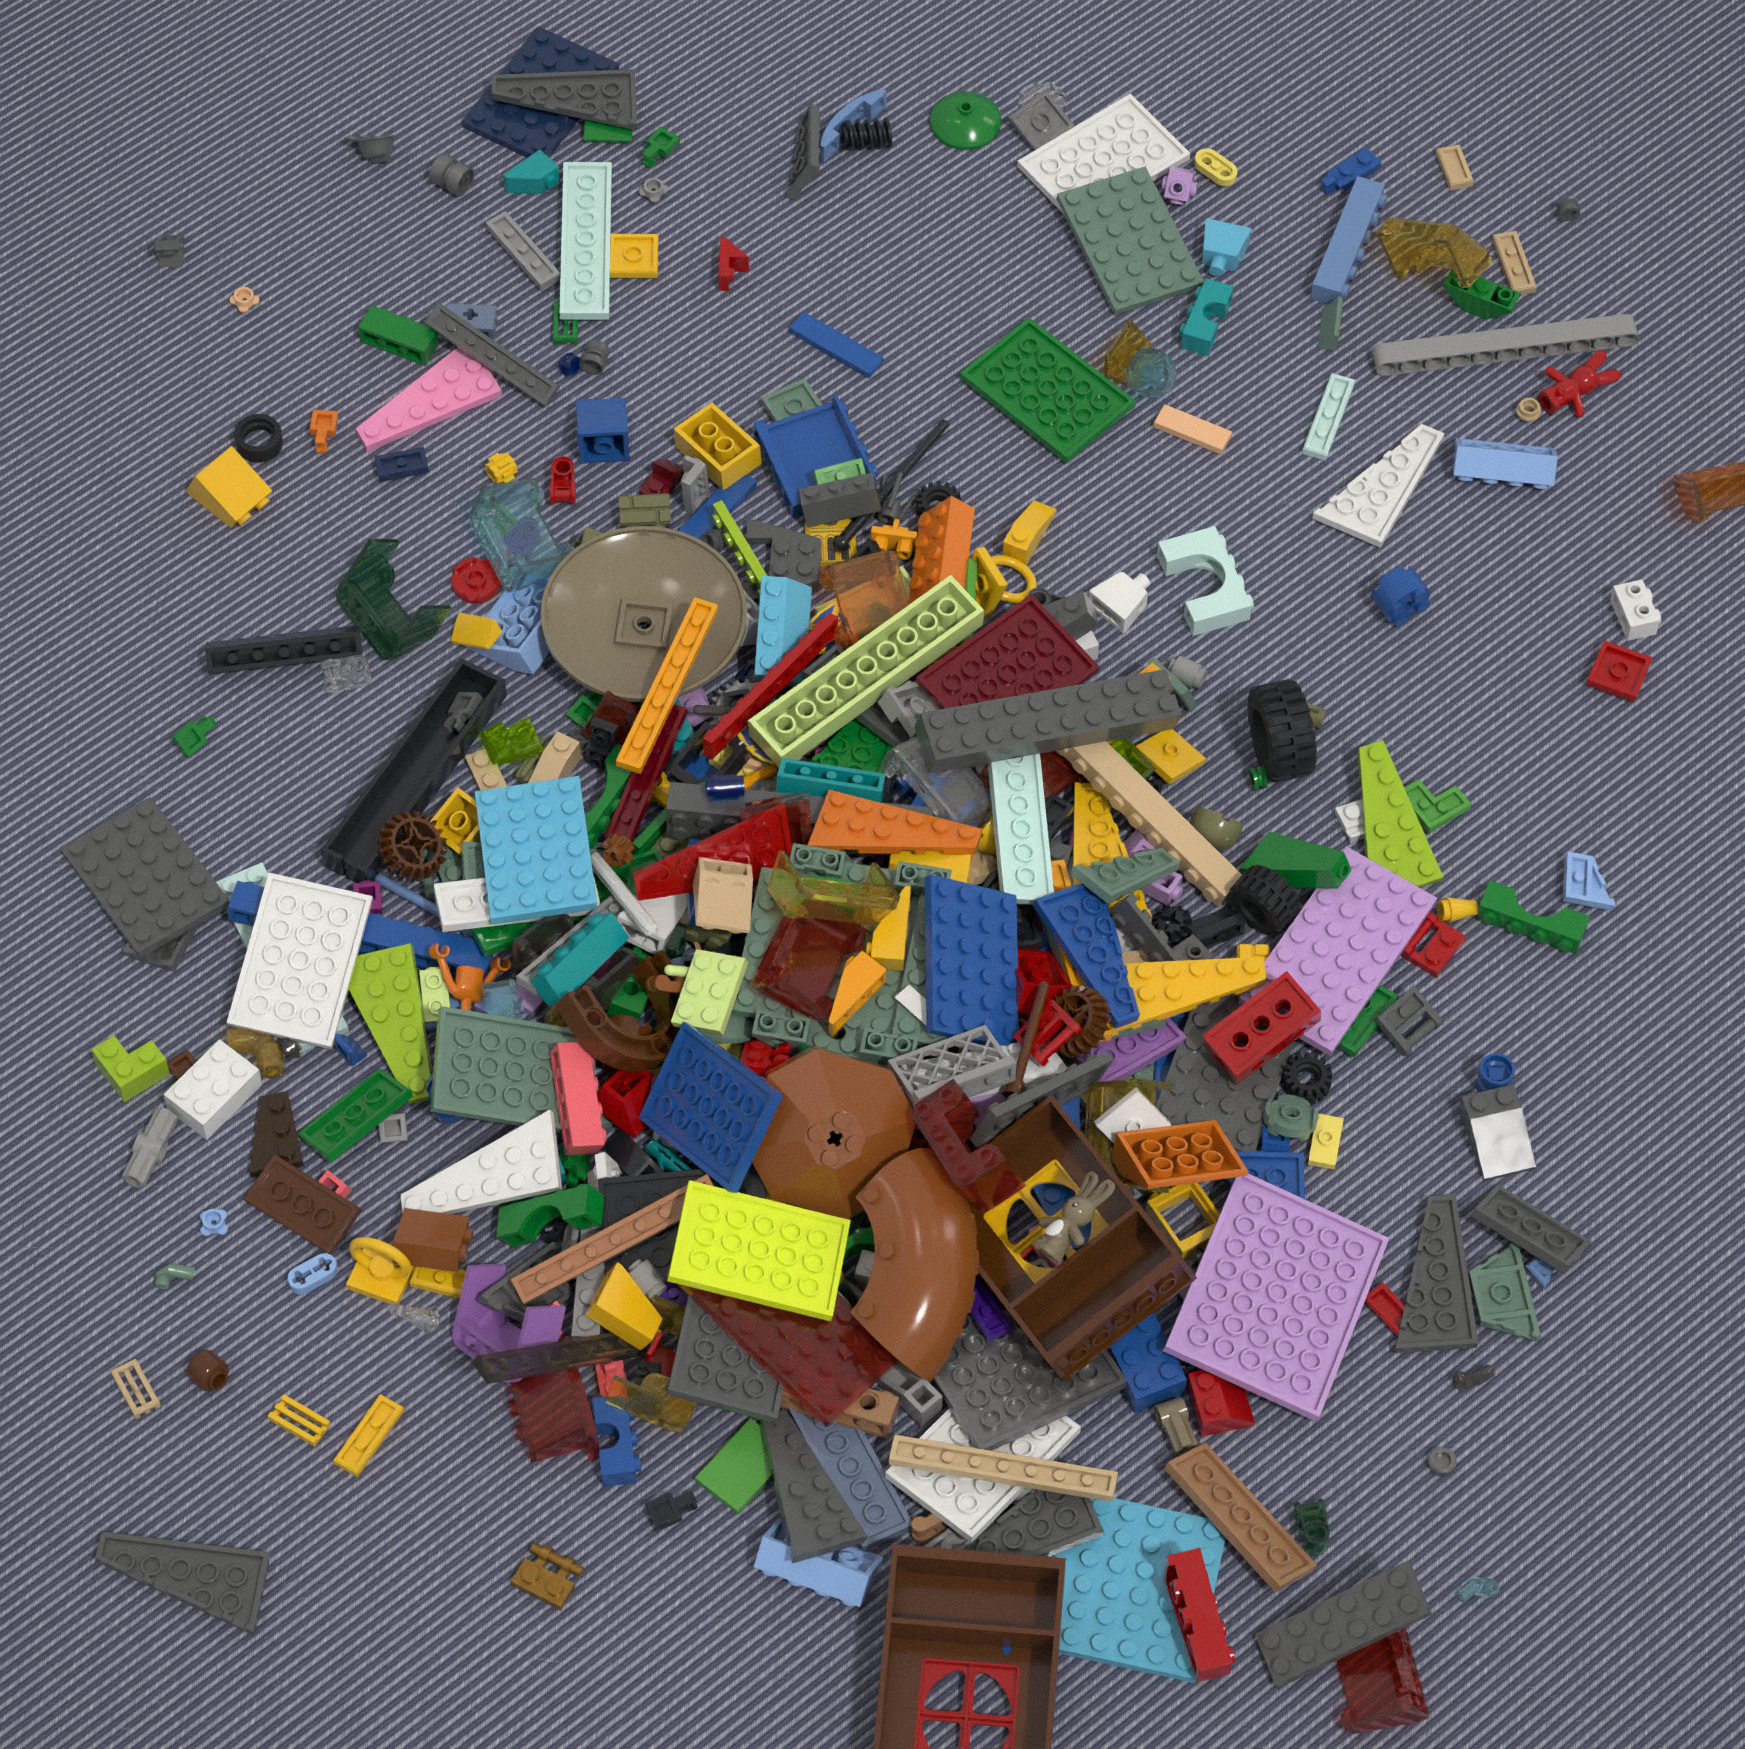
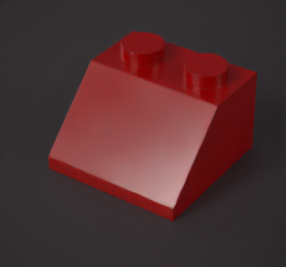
[1186,1370,1255,1437]

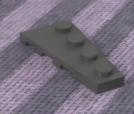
[786,103,821,200]

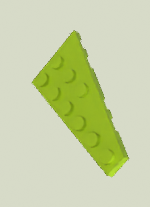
[1358,740,1444,888]

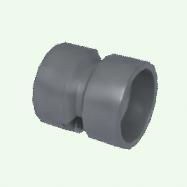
[429,153,475,196]

